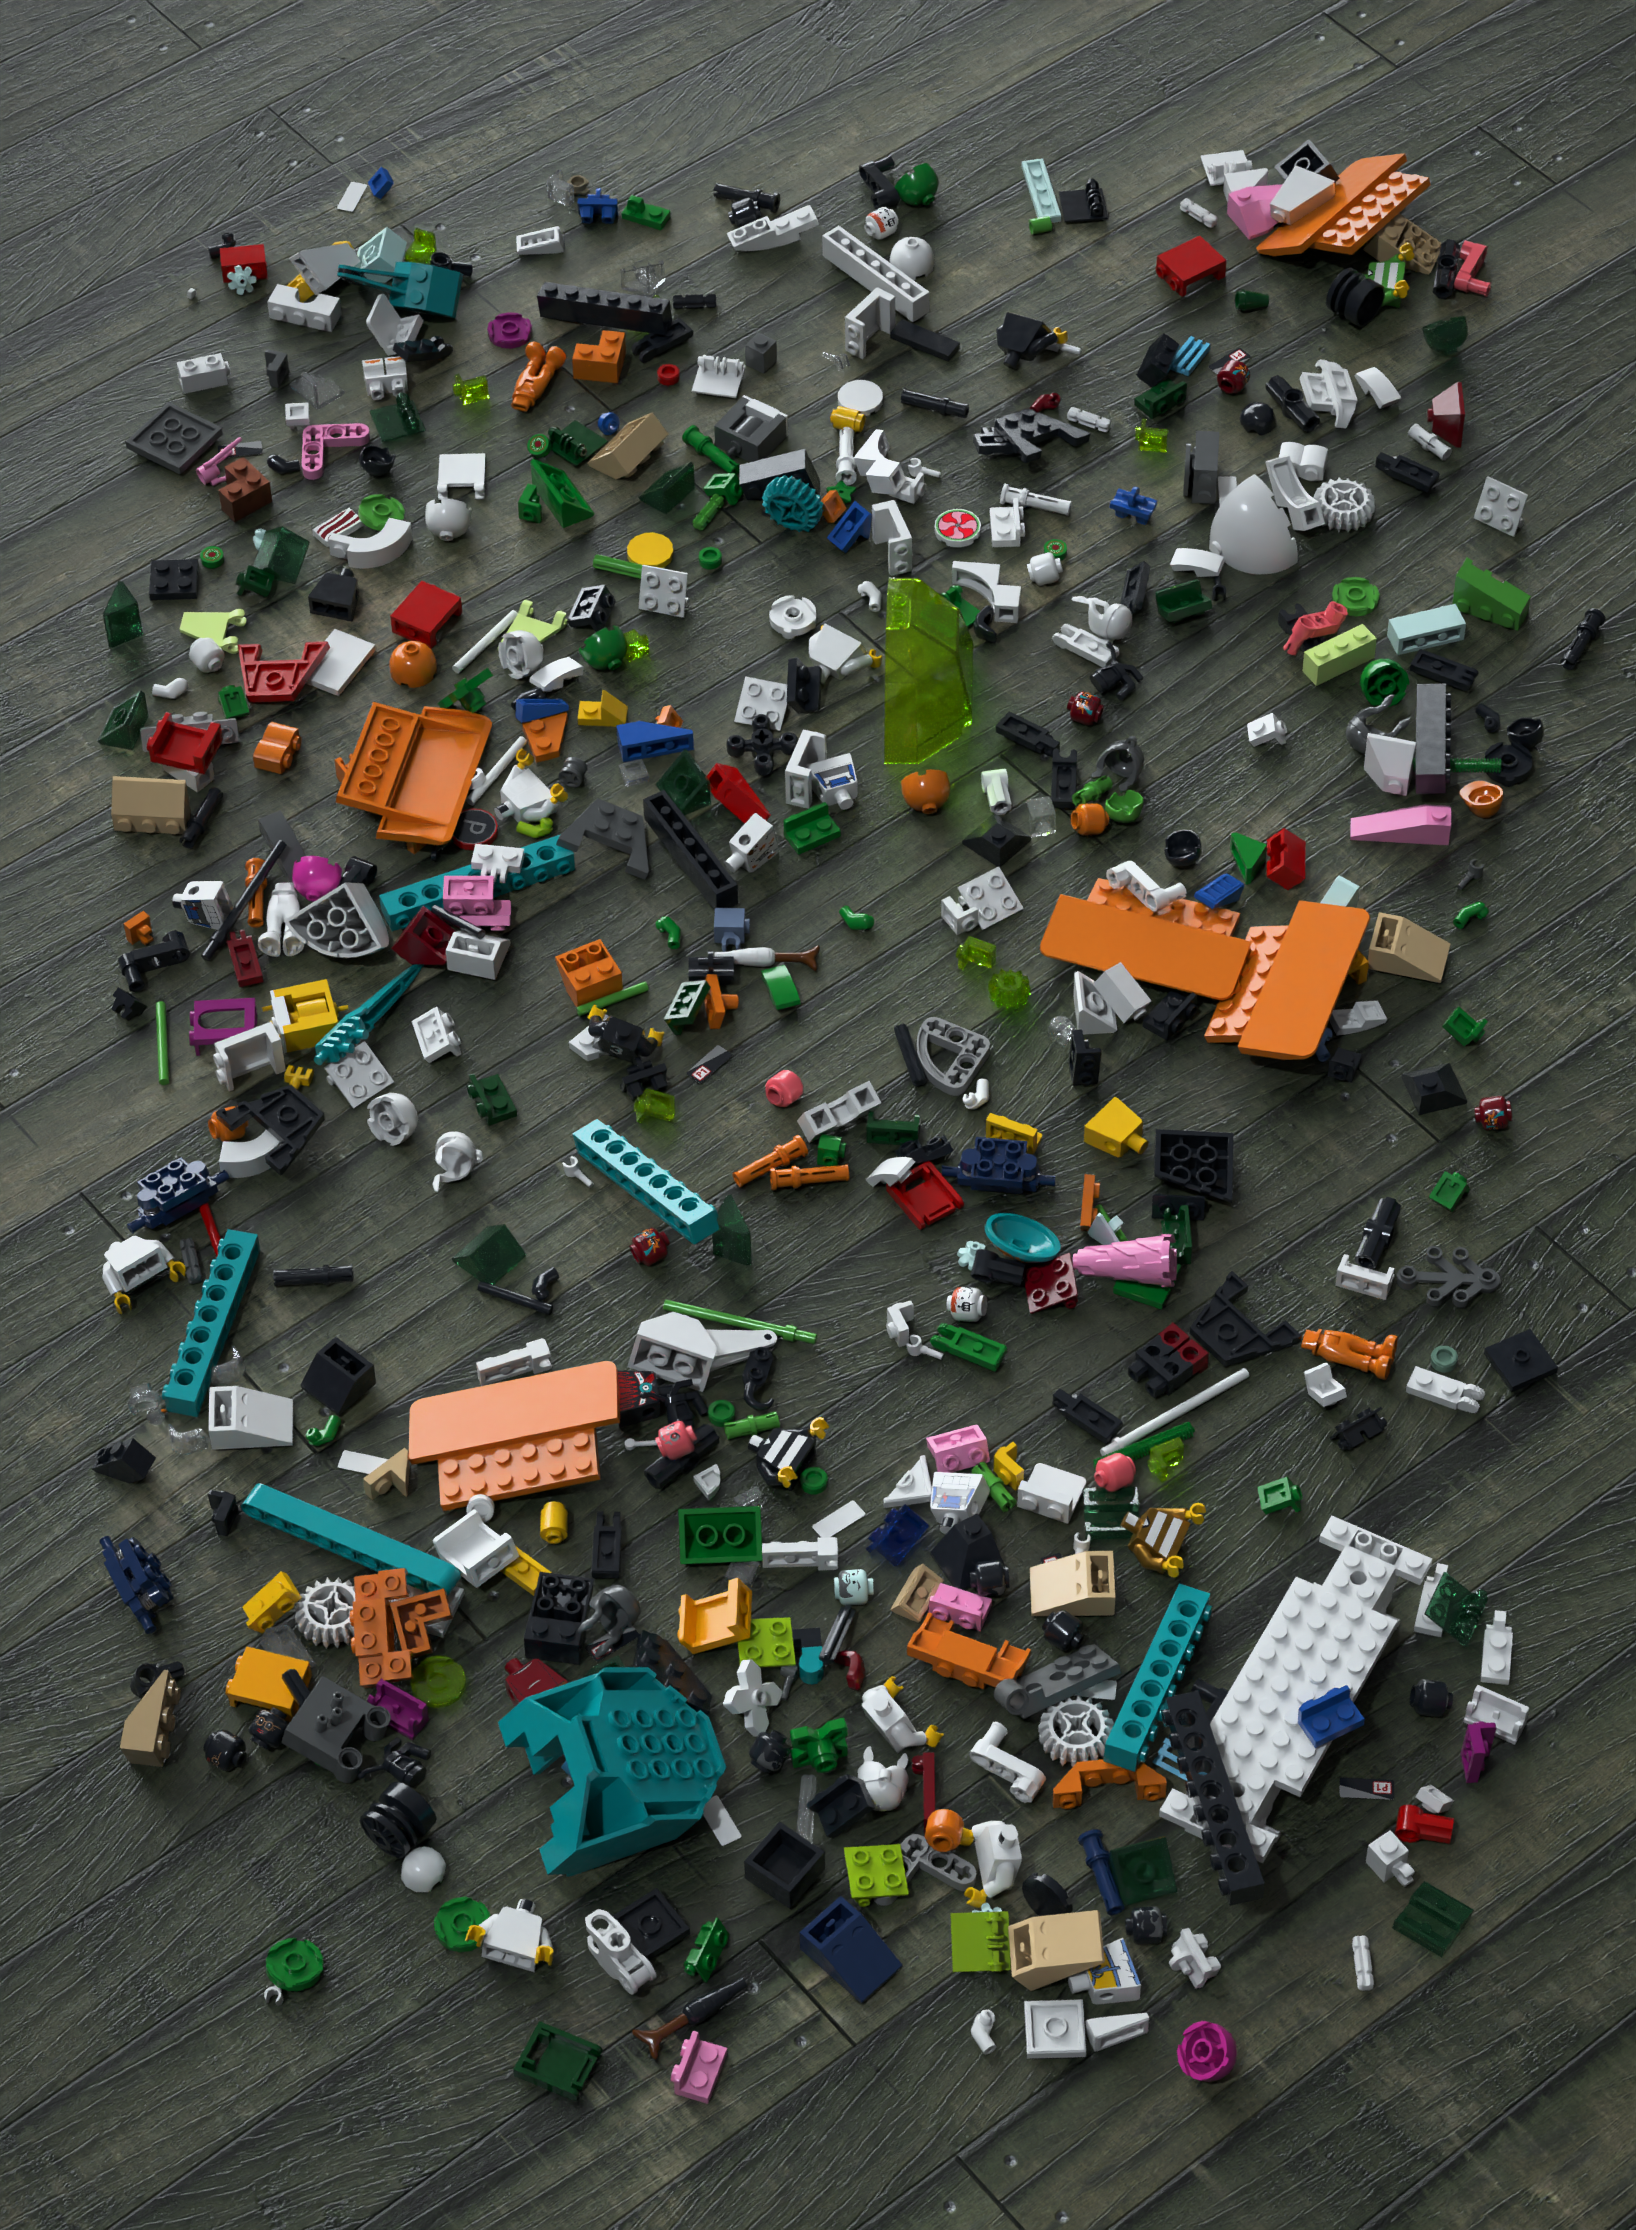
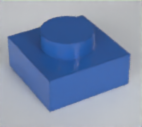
[368,167,394,199]

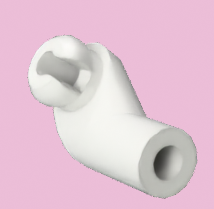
[858,581,882,612]
[152,678,188,699]
[963,1079,989,1110]
[971,2009,996,2055]

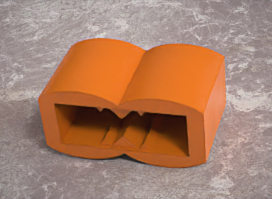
[253,722,302,774]

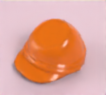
[1459,781,1503,818]

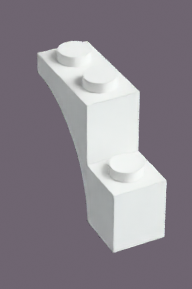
[854,429,906,495]
[1266,455,1325,531]
[952,561,1021,623]

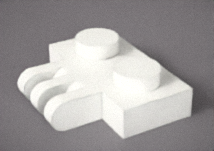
[471,844,525,883]

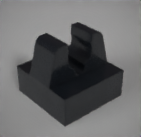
[112,987,147,1021]

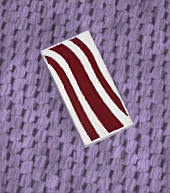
[312,508,364,547]

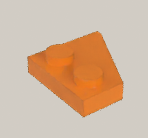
[522,712,568,763]
[1080,1174,1100,1231]

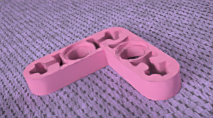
[302,423,370,480]

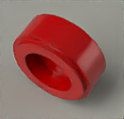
[657,364,680,385]

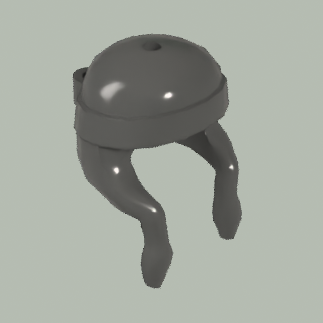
[1345,695,1411,754]
[1091,736,1145,793]
[578,1584,641,1658]

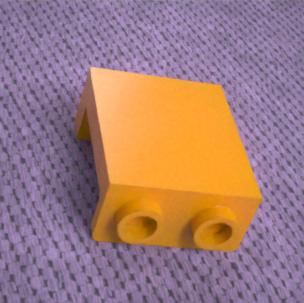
[677,1578,752,1654]
[225,1646,312,1722]

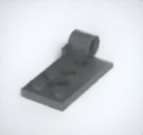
[994,1644,1121,1719]

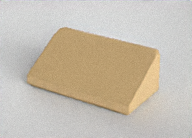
[890,1564,944,1623]

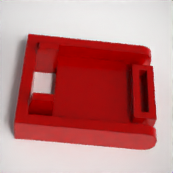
[886,1161,964,1230]

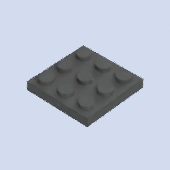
[126,402,223,475]

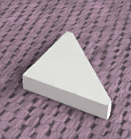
[883,1455,932,1508]

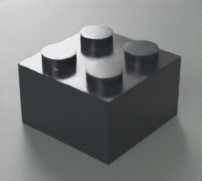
[744,1821,825,1909]

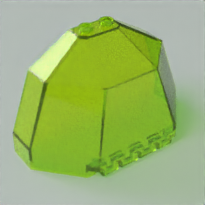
[884,578,974,764]

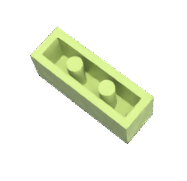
[1303,624,1377,686]

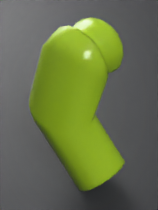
[516,817,553,838]

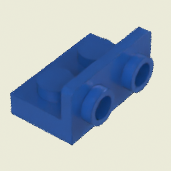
[1297,1685,1365,1748]

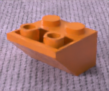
[555,939,623,1007]

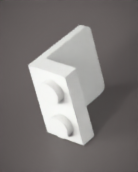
[366,294,423,356]
[1017,1463,1086,1524]

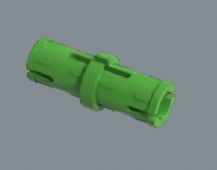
[1072,775,1113,806]
[724,1411,780,1440]
[971,1462,1016,1512]

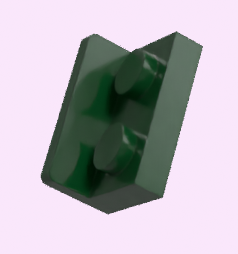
[1134,378,1187,419]
[664,980,711,1035]
[466,1073,517,1126]

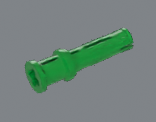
[682,425,740,475]

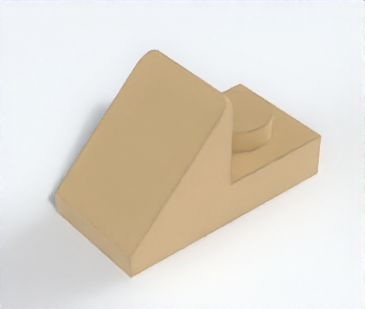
[363,1448,410,1500]

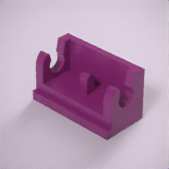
[367,1679,429,1740]

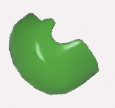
[1105,790,1144,823]

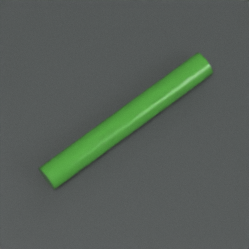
[576,982,649,1016]

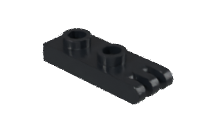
[1120,561,1151,614]
[1409,649,1479,691]

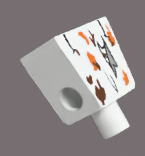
[724,813,779,873]

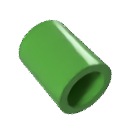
[1029,216,1052,235]

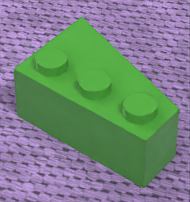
[1453,557,1531,631]

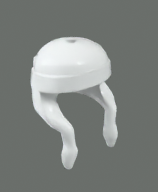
[1071,596,1132,644]
[432,1131,483,1192]
[857,1746,909,1811]

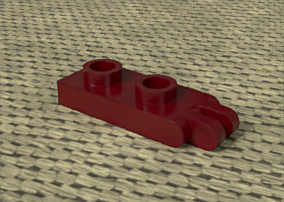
[227,929,263,987]

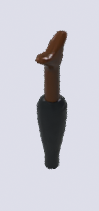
[632,1977,748,2060]

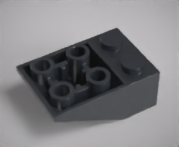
[524,1572,594,1665]

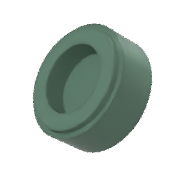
[1430,1346,1458,1373]

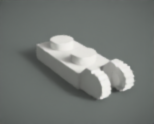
[1052,624,1119,667]
[1406,1366,1485,1413]

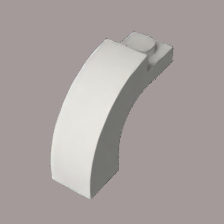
[329,518,412,569]
[219,1129,282,1178]

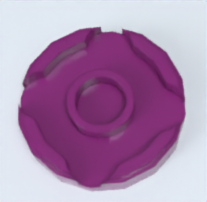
[487,312,532,349]

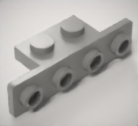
[140,712,239,752]

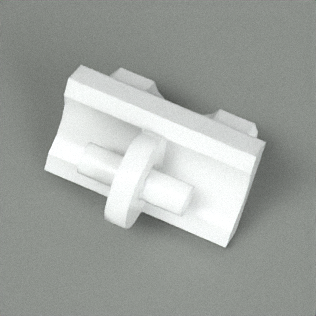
[1169,1928,1221,1989]

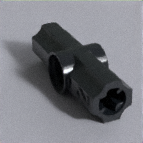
[1433,239,1460,299]
[1266,375,1320,433]
[1355,1197,1401,1269]
[644,1424,720,1489]

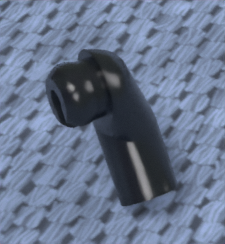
[1475,703,1500,732]
[531,1267,559,1301]

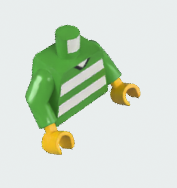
[1363,243,1414,308]

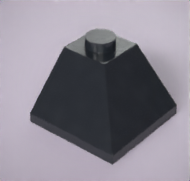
[962,813,1031,867]
[1401,1063,1467,1115]
[930,1513,1005,1591]

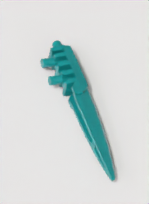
[314,964,424,1065]

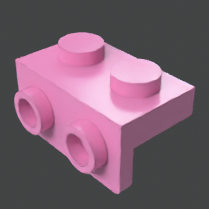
[460,900,511,930]

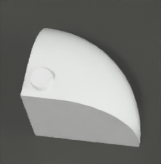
[1209,474,1298,574]
[284,882,389,958]

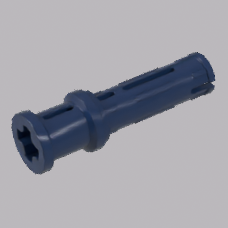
[1078,1829,1125,1915]

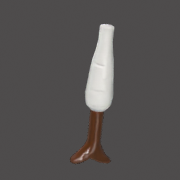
[714,945,820,971]

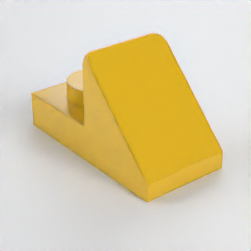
[578,690,628,727]

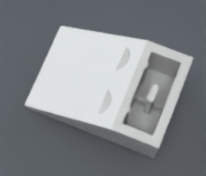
[209,1386,293,1450]

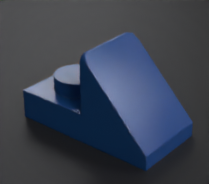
[827,501,872,553]

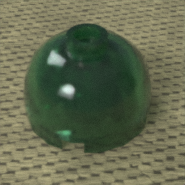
[1422,316,1468,355]

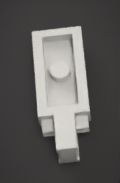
[1414,1563,1452,1637]
[1481,1610,1513,1685]

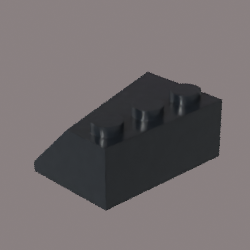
[1154,1129,1234,1203]

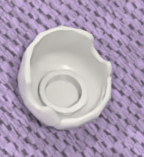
[401,1846,446,1892]

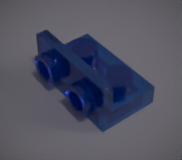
[866,1504,929,1567]

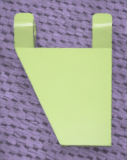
[501,600,567,643]
[180,609,247,654]

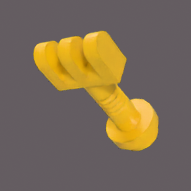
[284,1065,314,1090]

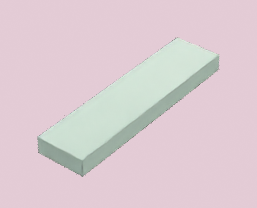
[1022,159,1061,223]

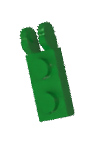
[930,1323,1007,1372]

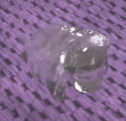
[1048,1016,1077,1047]

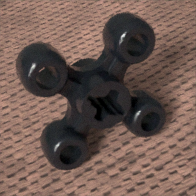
[726,714,798,776]

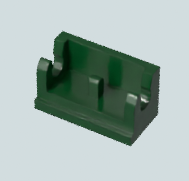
[866,1111,920,1145]
[1161,1205,1192,1265]

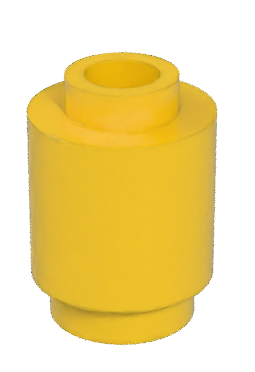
[830,406,866,433]
[540,1501,568,1544]

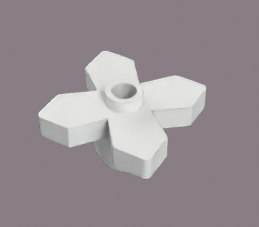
[723,1659,782,1737]

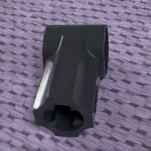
[337,856,377,887]
[970,1249,1026,1286]

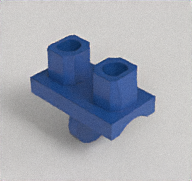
[578,188,619,224]
[1110,486,1157,525]

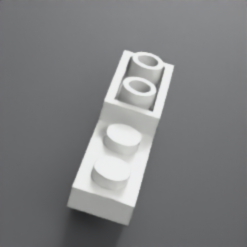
[727,205,819,251]

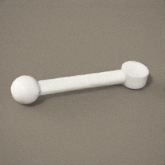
[625,1438,657,1450]

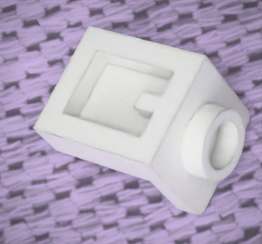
[941,896,978,935]

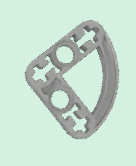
[917,1017,990,1096]

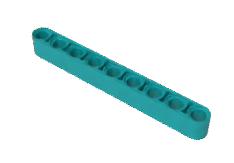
[241,1483,462,1597]

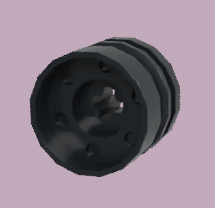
[1326,268,1385,327]
[360,1781,437,1859]

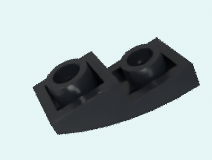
[895,1135,954,1163]

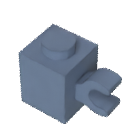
[714,908,750,952]

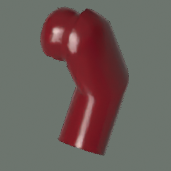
[1029,393,1061,413]

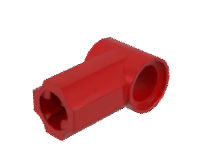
[1395,1805,1454,1844]

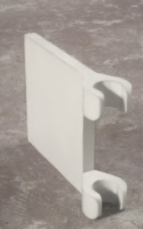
[437,453,486,500]

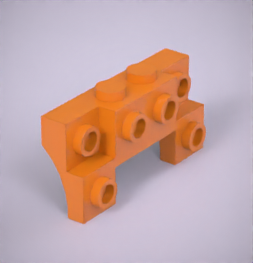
[349,1568,414,1689]
[907,1612,1031,1689]

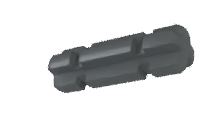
[180,1238,202,1284]

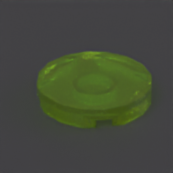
[410,1656,466,1708]

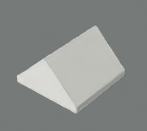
[1073,971,1117,1035]

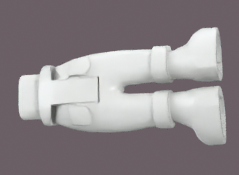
[258,882,304,957]

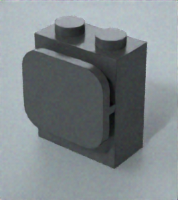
[1183,431,1220,504]

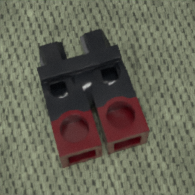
[1128,1322,1209,1398]

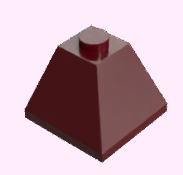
[1427,382,1465,448]
[391,906,456,965]

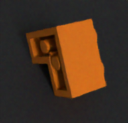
[572,330,626,383]
[390,1588,453,1658]

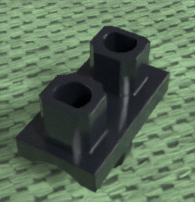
[688,951,734,986]
[620,1056,668,1102]

